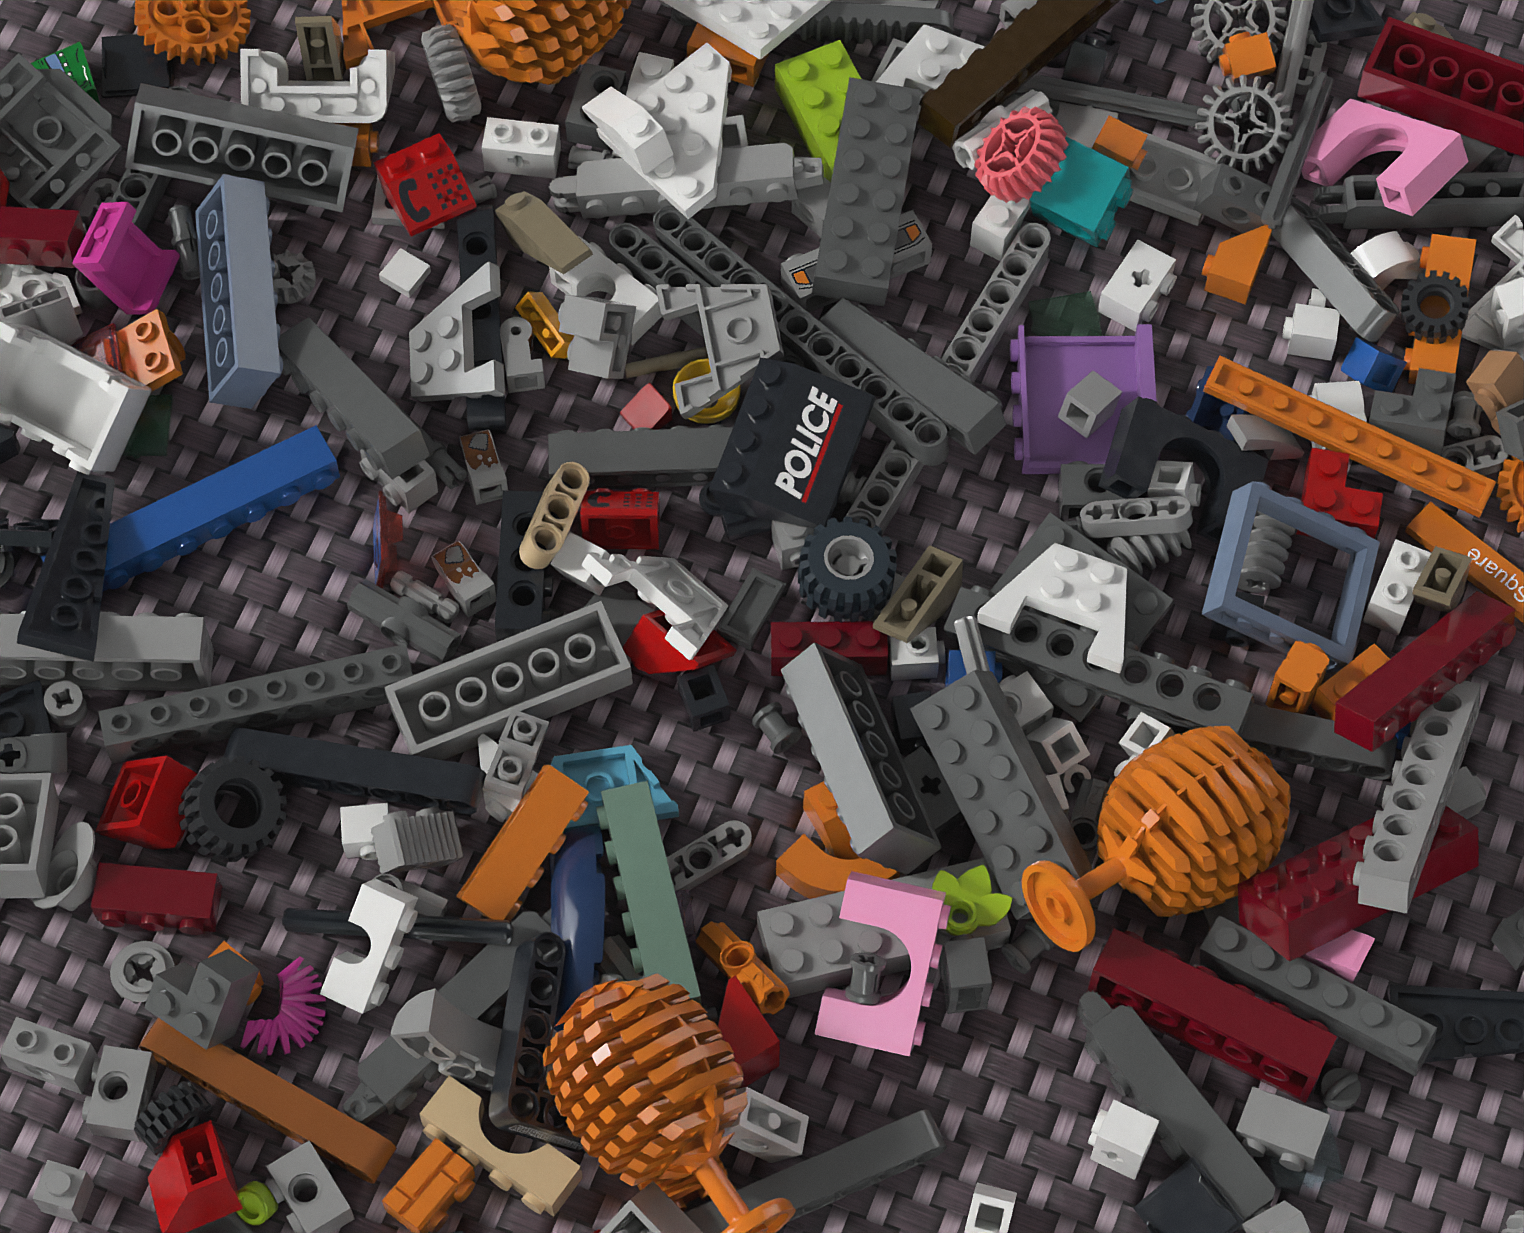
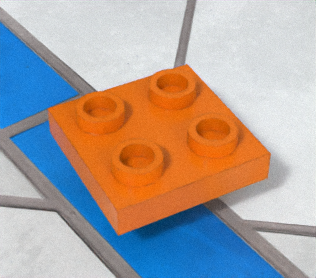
[96,309,186,392]

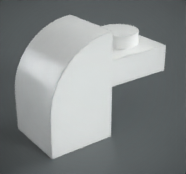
[1351,231,1426,289]

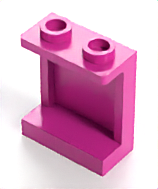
[72,202,180,315]

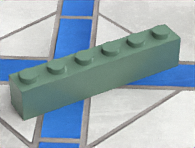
[596,781,701,1004]

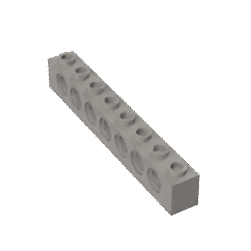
[1353,681,1481,913]

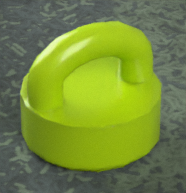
[236,1181,278,1225]

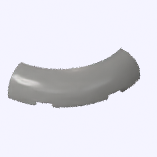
[391,988,554,1094]

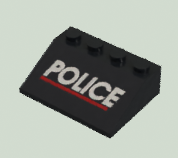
[709,357,876,529]

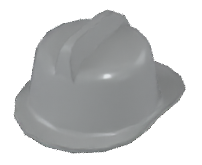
[32,822,97,911]

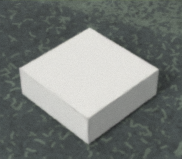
[379,248,431,298]

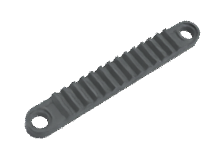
[671,1,954,46]

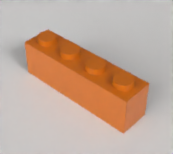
[1403,234,1476,384]
[456,765,589,921]

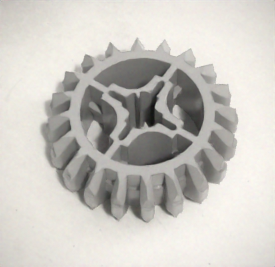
[1191,0,1288,68]
[421,24,482,123]
[1195,75,1294,174]

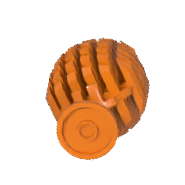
[449,0,631,85]
[1022,726,1291,952]
[543,973,796,1233]

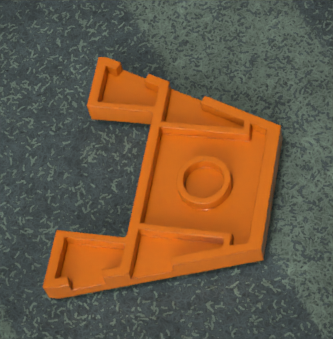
[342,0,459,70]

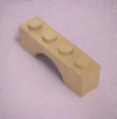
[420,1075,583,1217]

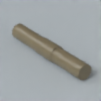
[625,346,708,379]

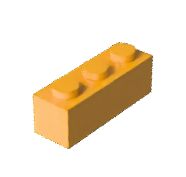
[515,292,574,358]

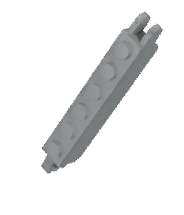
[548,143,824,219]

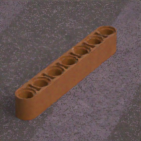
[139,1018,397,1184]

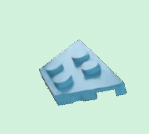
[551,745,679,834]

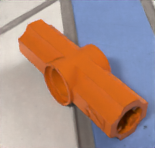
[695,921,790,1015]

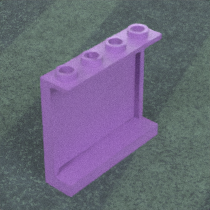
[1010,324,1160,474]

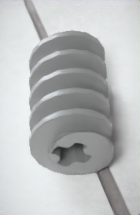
[1238,510,1295,593]
[1107,529,1191,576]

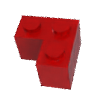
[1296,448,1383,539]

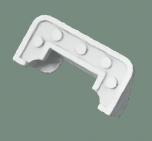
[240,49,395,123]

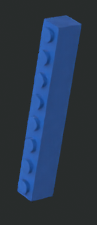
[41,425,340,592]

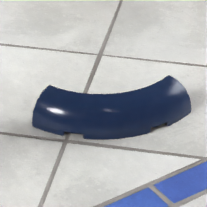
[549,825,605,1032]

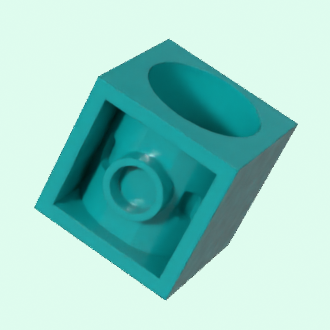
[1029,136,1134,247]

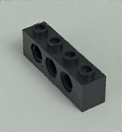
[495,491,557,642]

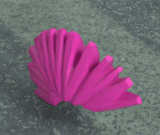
[240,956,326,1056]

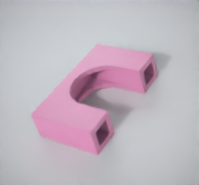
[1301,99,1469,216]
[815,871,951,1056]

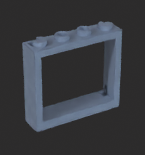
[1202,481,1380,674]

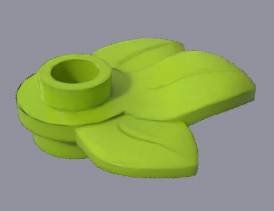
[932,865,1012,936]

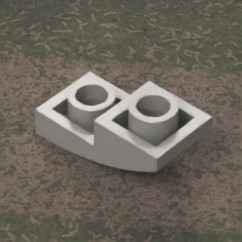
[1227,414,1304,460]
[483,709,549,801]

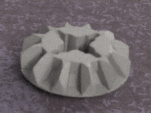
[271,249,316,304]
[110,941,174,1005]

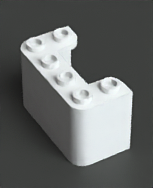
[0,322,152,475]

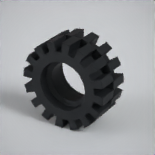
[1400,270,1470,344]
[134,1081,213,1157]

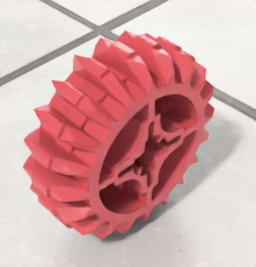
[974,106,1069,203]

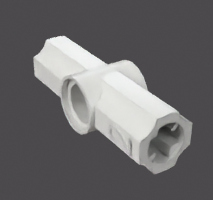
[952,89,1052,170]

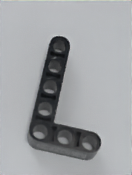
[489,931,585,1152]

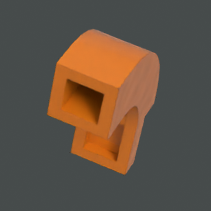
[776,834,900,899]

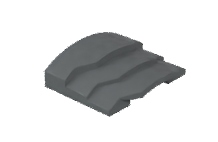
[0,53,122,210]

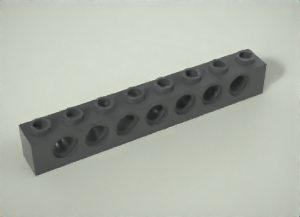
[944,586,1254,737]
[98,644,413,764]

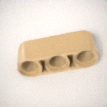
[519,462,590,569]

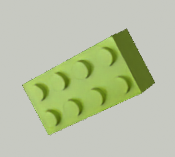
[775,40,861,183]

